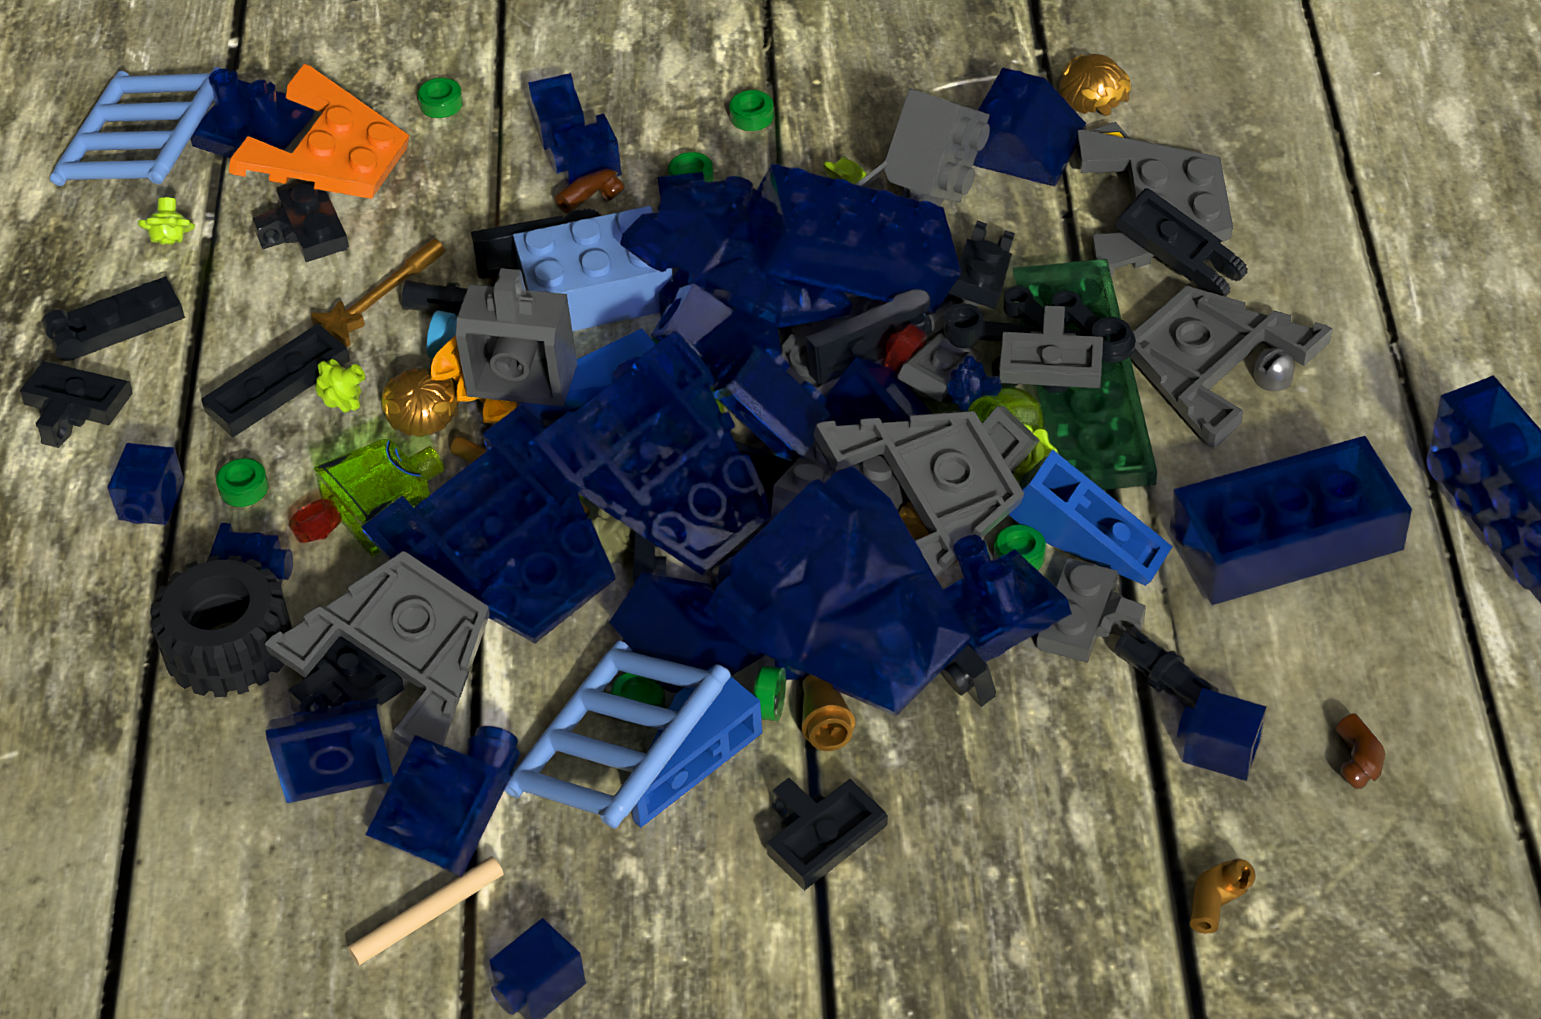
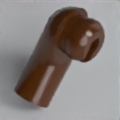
[555,168,625,214]
[1335,713,1386,789]

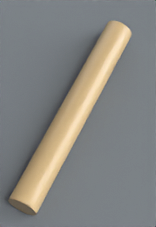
[347,856,504,966]

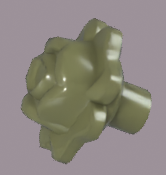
[586,506,636,565]

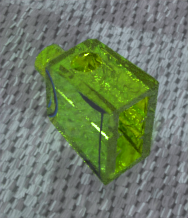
[314,439,444,557]

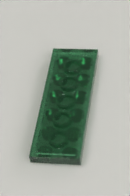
[1012,259,1157,490]

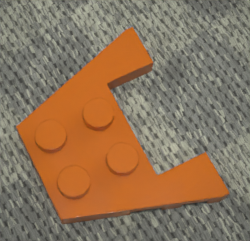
[228,64,410,199]

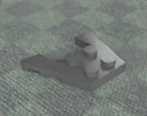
[1076,130,1233,279]
[1130,286,1332,449]
[813,411,1024,600]
[265,551,490,765]

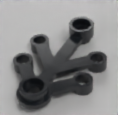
[944,286,1136,393]

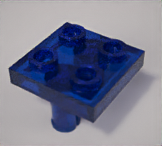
[190,68,314,158]
[926,535,1072,662]
[365,735,511,877]

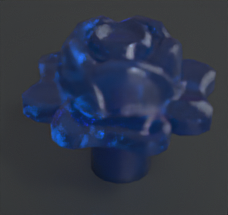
[948,356,1001,415]

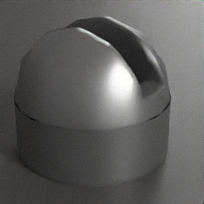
[1253,348,1294,391]

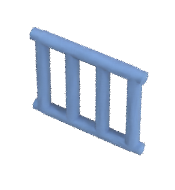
[50,67,227,186]
[503,640,731,829]

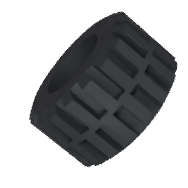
[150,555,293,697]

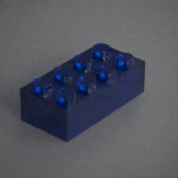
[748,163,961,313]
[1427,375,1541,604]
[1170,436,1412,605]

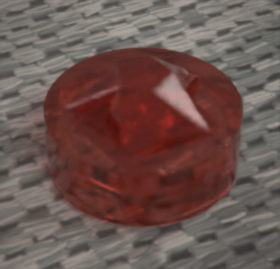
[884,323,927,374]
[288,499,342,543]

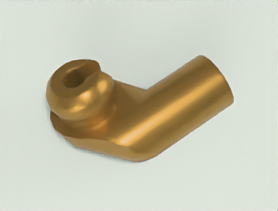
[1190,858,1256,934]

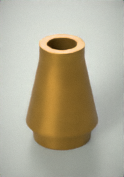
[802,671,856,751]

